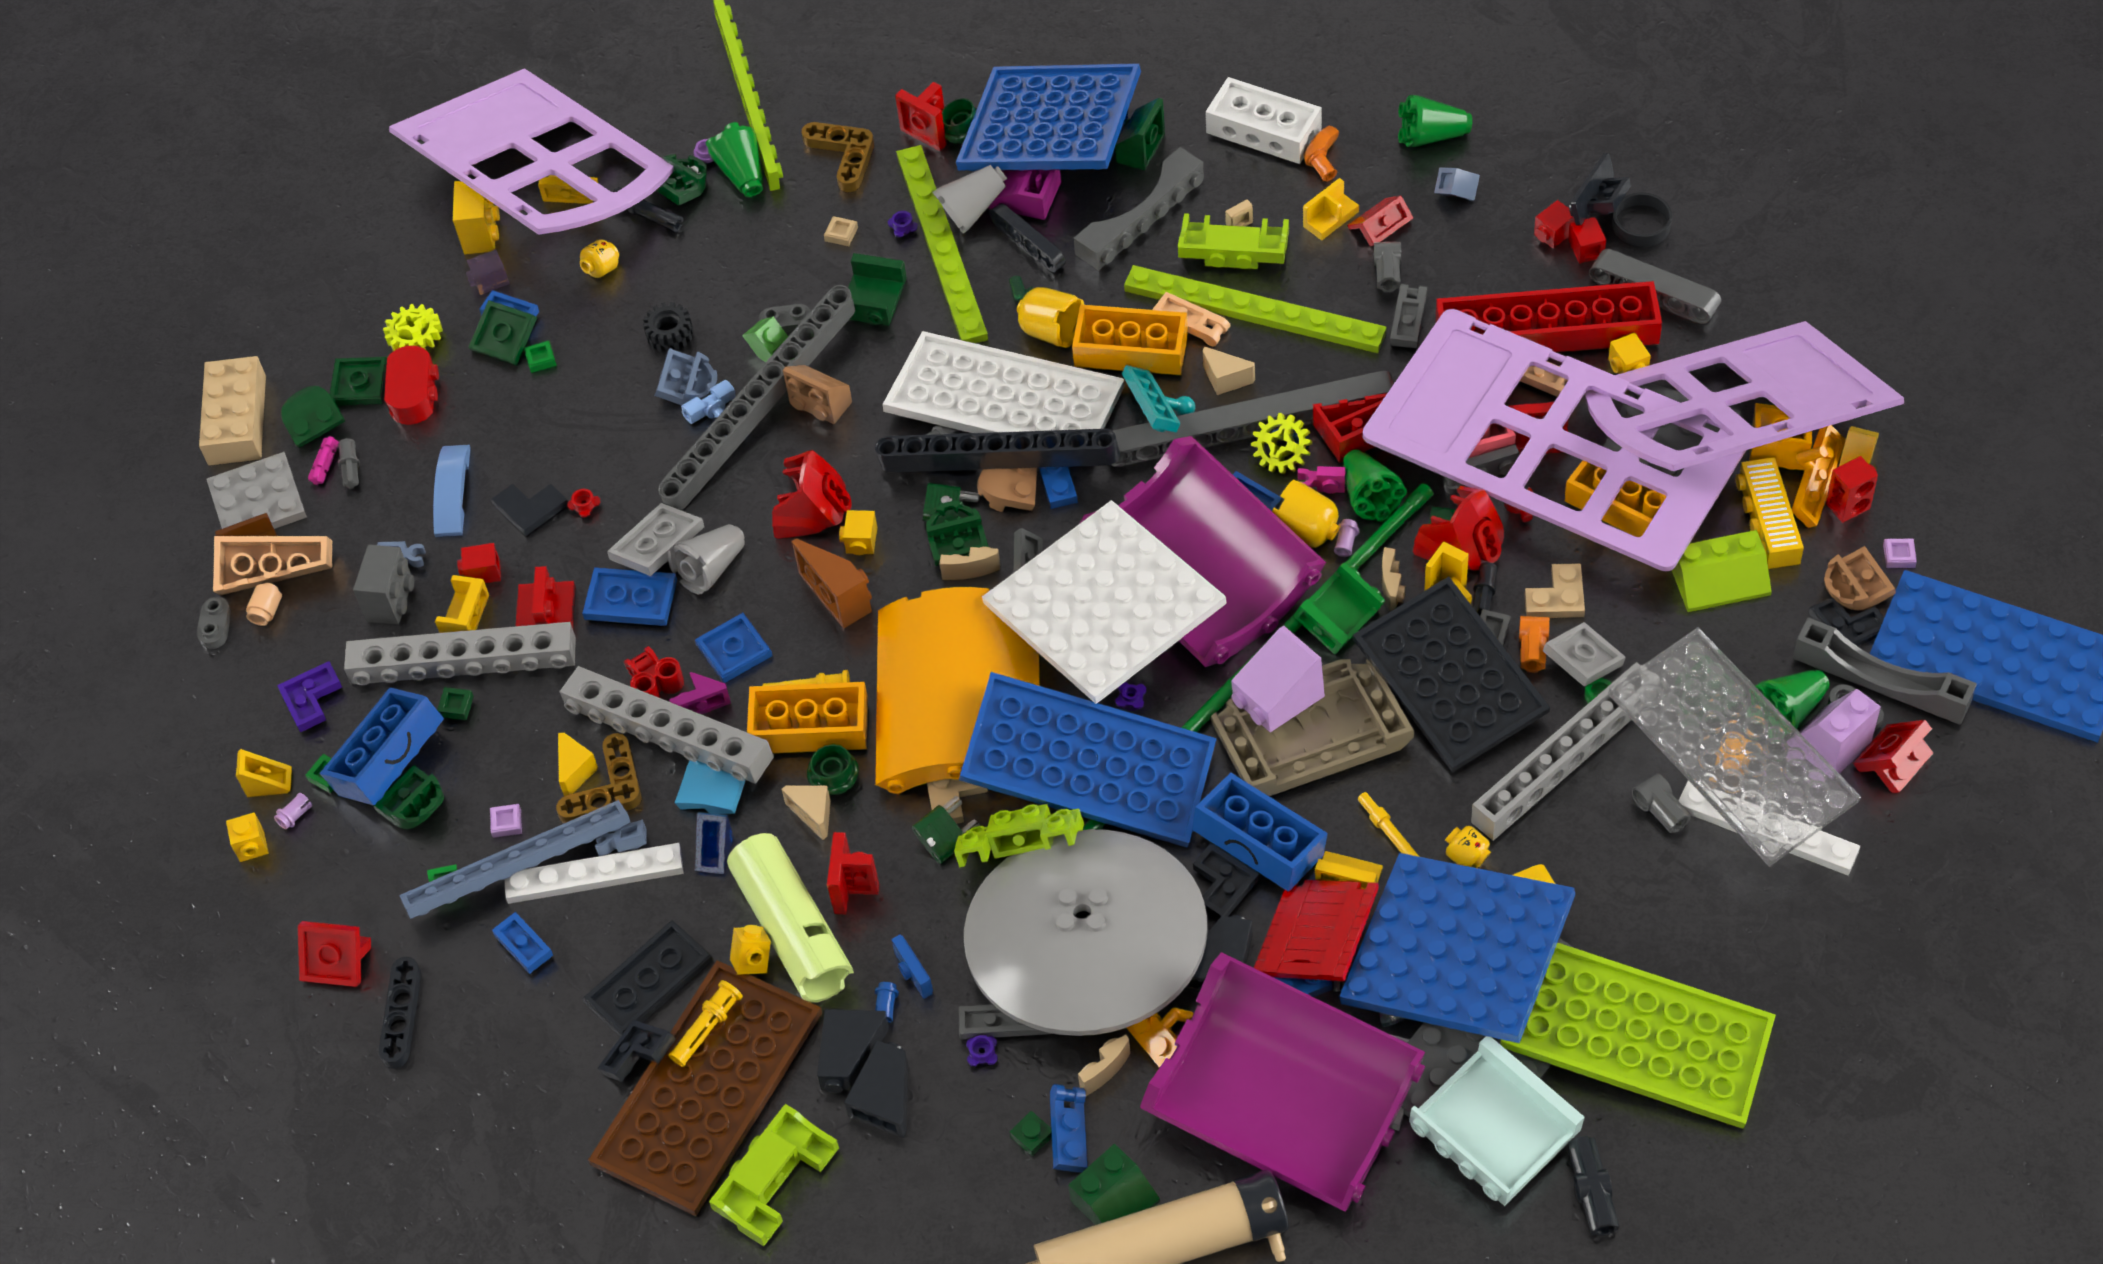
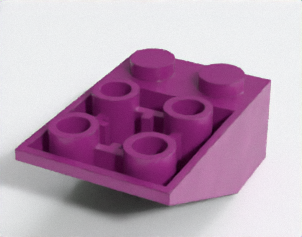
[988,169,1061,220]

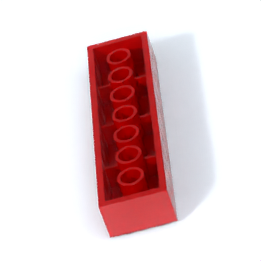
[1436,281,1662,352]

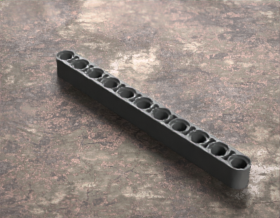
[658,285,855,511]
[1112,371,1394,467]

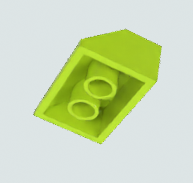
[1672,530,1772,612]

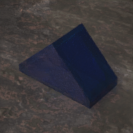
[695,812,734,874]

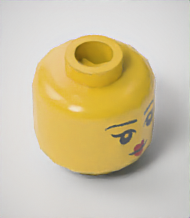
[580,240,619,278]
[1445,826,1491,868]

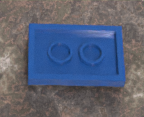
[582,568,677,626]

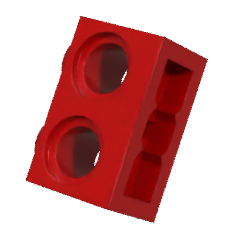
[1825,456,1878,523]

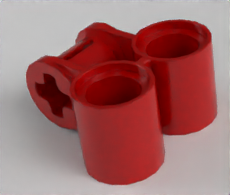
[624,646,684,698]

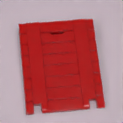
[1254,880,1379,981]

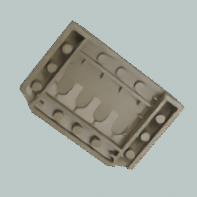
[1211,659,1414,796]

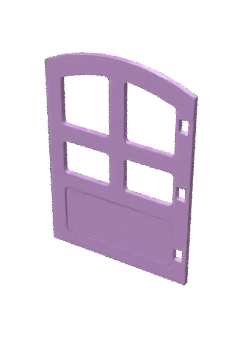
[389,68,674,235]
[1585,321,1904,471]

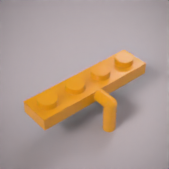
[1792,425,1846,528]
[1126,1008,1194,1068]

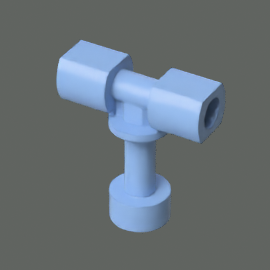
[681,380,736,436]

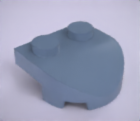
[654,348,717,405]

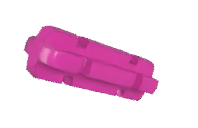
[308,436,339,485]

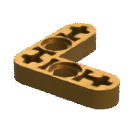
[801,122,874,192]
[556,733,641,823]

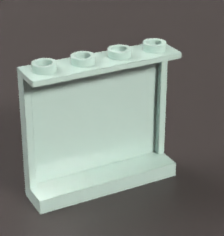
[1409,1036,1585,1206]

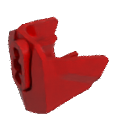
[772,450,852,539]
[1413,486,1504,570]

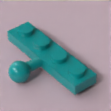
[1122,365,1195,433]

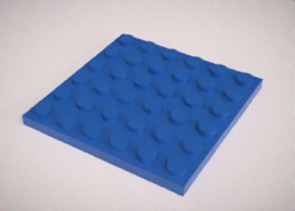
[956,64,1141,171]
[1339,853,1575,1043]

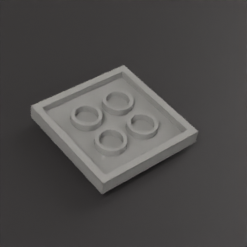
[206,452,307,529]

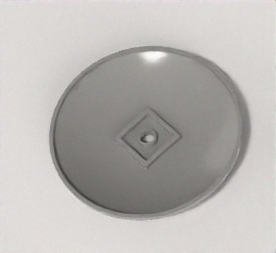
[964,829,1207,1036]

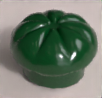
[942,98,977,144]
[807,744,859,796]

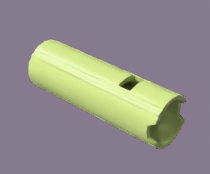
[727,833,854,1002]

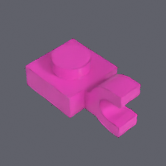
[1298,466,1345,493]

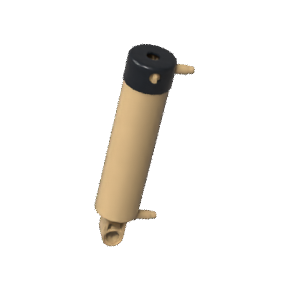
[1025,1170,1289,1264]

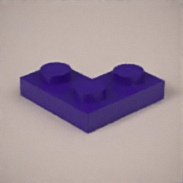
[277,661,342,732]

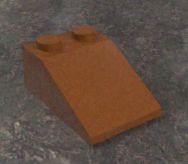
[792,538,872,629]

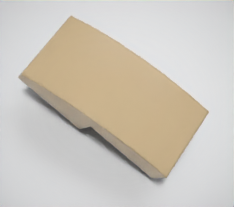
[940,547,1001,580]
[1382,547,1406,612]
[1078,1035,1130,1096]

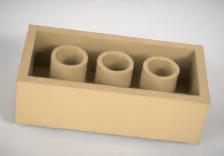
[199,356,266,466]

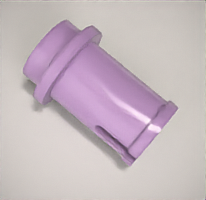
[1334,519,1359,557]
[274,793,312,829]

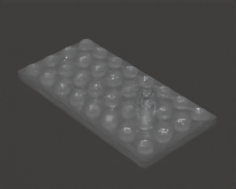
[1608,627,1861,867]

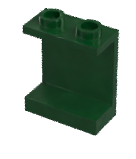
[841,253,907,326]

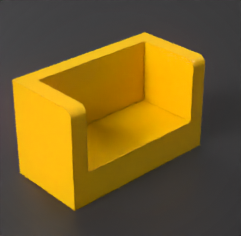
[435,575,489,633]

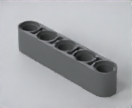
[1589,249,1721,324]

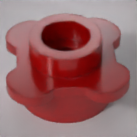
[567,489,600,517]

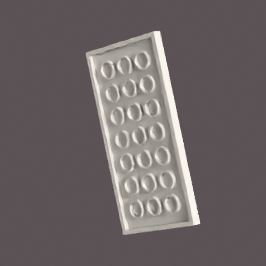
[883,331,1124,433]

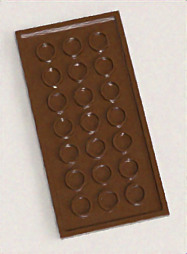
[588,960,822,1216]

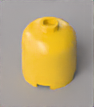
[1017,287,1084,348]
[1272,480,1340,548]

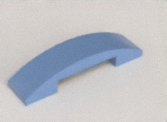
[433,445,471,537]

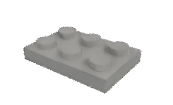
[607,503,704,576]

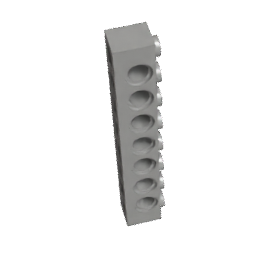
[344,622,576,685]
[1471,662,1658,841]
[559,666,774,784]

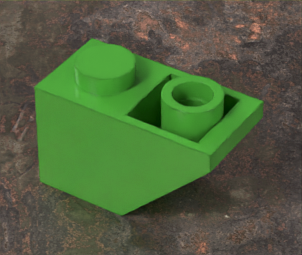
[742,316,794,362]

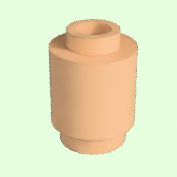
[246,583,282,626]

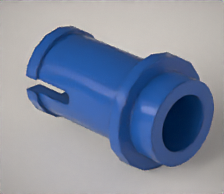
[874,982,899,1023]

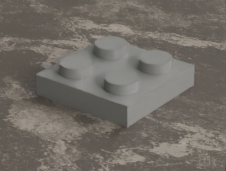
[1543,622,1626,687]

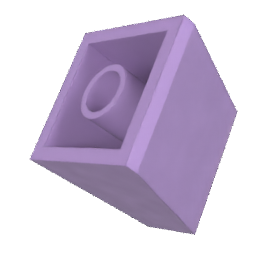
[1231,626,1325,732]
[1786,689,1881,780]

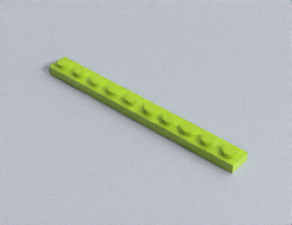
[713,0,783,191]
[896,145,988,344]
[1124,265,1387,353]

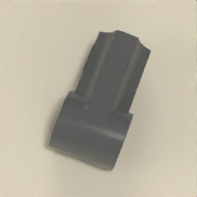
[1374,242,1401,292]
[1632,773,1691,833]

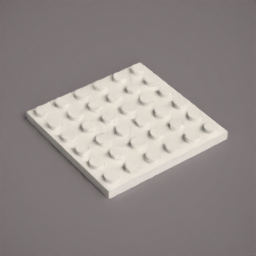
[982,500,1226,704]

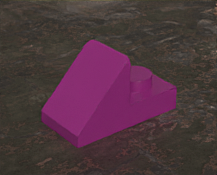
[669,672,731,714]

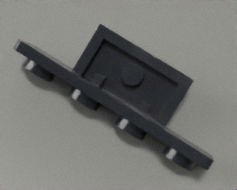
[1569,153,1631,225]

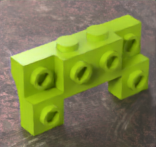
[1178,214,1289,269]
[954,804,1084,867]
[709,1104,839,1246]

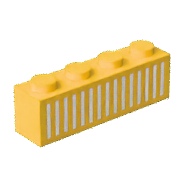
[1736,457,1804,569]

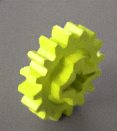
[383,304,443,351]
[1251,413,1312,474]

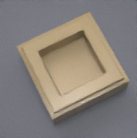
[1225,200,1253,227]
[824,216,858,246]

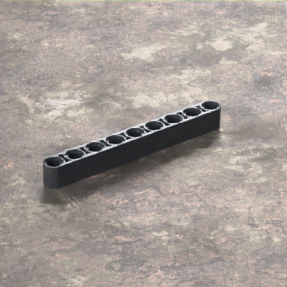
[875,429,1120,472]

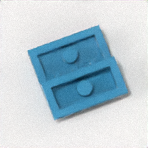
[675,760,746,814]

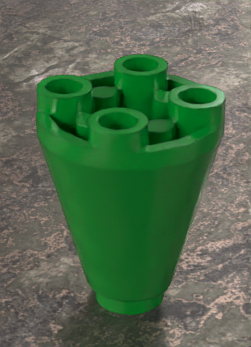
[1398,95,1472,147]
[705,122,763,197]
[1343,449,1407,522]
[1749,670,1829,738]

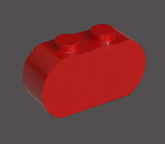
[384,345,439,425]

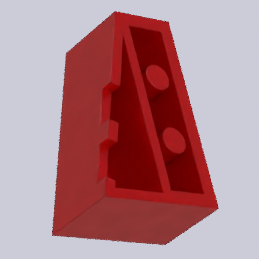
[1313,393,1387,463]

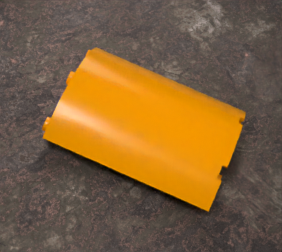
[875,587,1040,795]

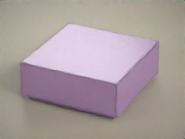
[1883,539,1917,568]
[490,804,522,838]

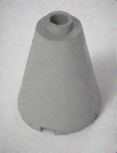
[933,165,1007,234]
[668,524,745,594]

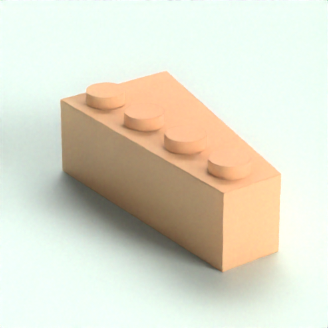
[213,536,332,595]

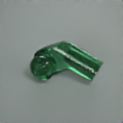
[1009,276,1033,301]

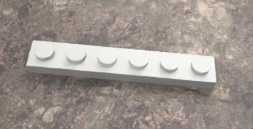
[1679,780,1860,876]
[504,843,684,904]

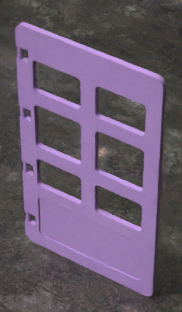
[1363,309,1746,571]

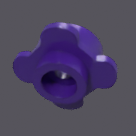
[888,211,918,237]
[1115,682,1146,711]
[966,1035,998,1066]

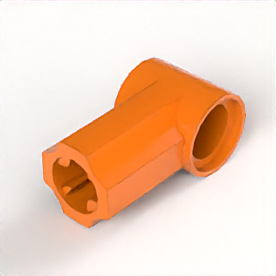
[1519,616,1550,673]

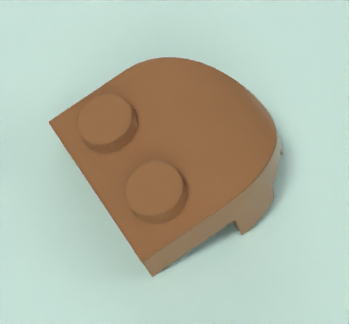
[977,468,1037,512]
[1824,546,1896,610]

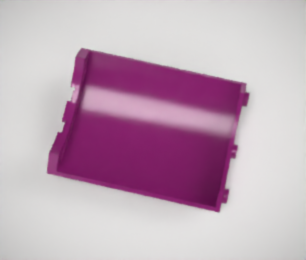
[1080,436,1326,667]
[1140,952,1425,1212]

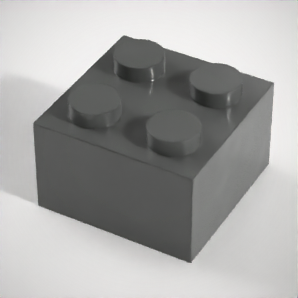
[353,544,414,625]

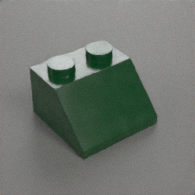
[1114,98,1165,170]
[1068,1144,1160,1225]

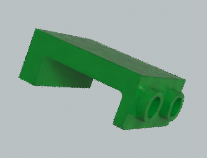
[1293,563,1385,655]

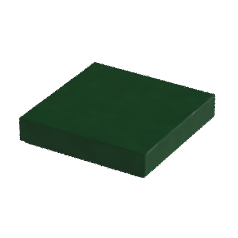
[468,300,537,366]
[329,357,387,406]

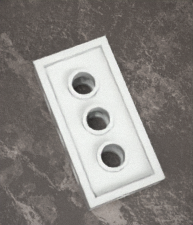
[1206,77,1322,164]

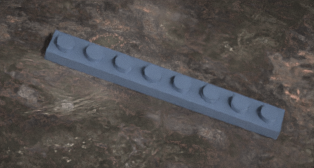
[399,800,631,919]

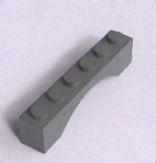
[1074,147,1204,271]
[1793,617,1977,725]

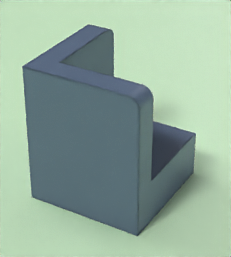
[1434,167,1480,200]

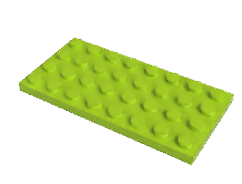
[1499,942,1776,1129]

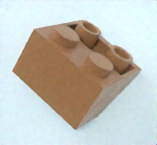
[783,365,852,424]

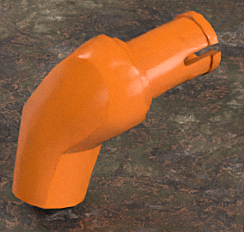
[1304,125,1339,182]

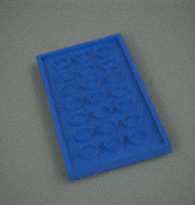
[1870,570,2103,743]
[959,672,1217,847]

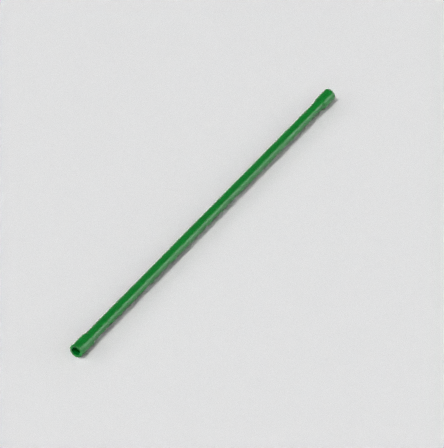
[1083,483,1433,830]

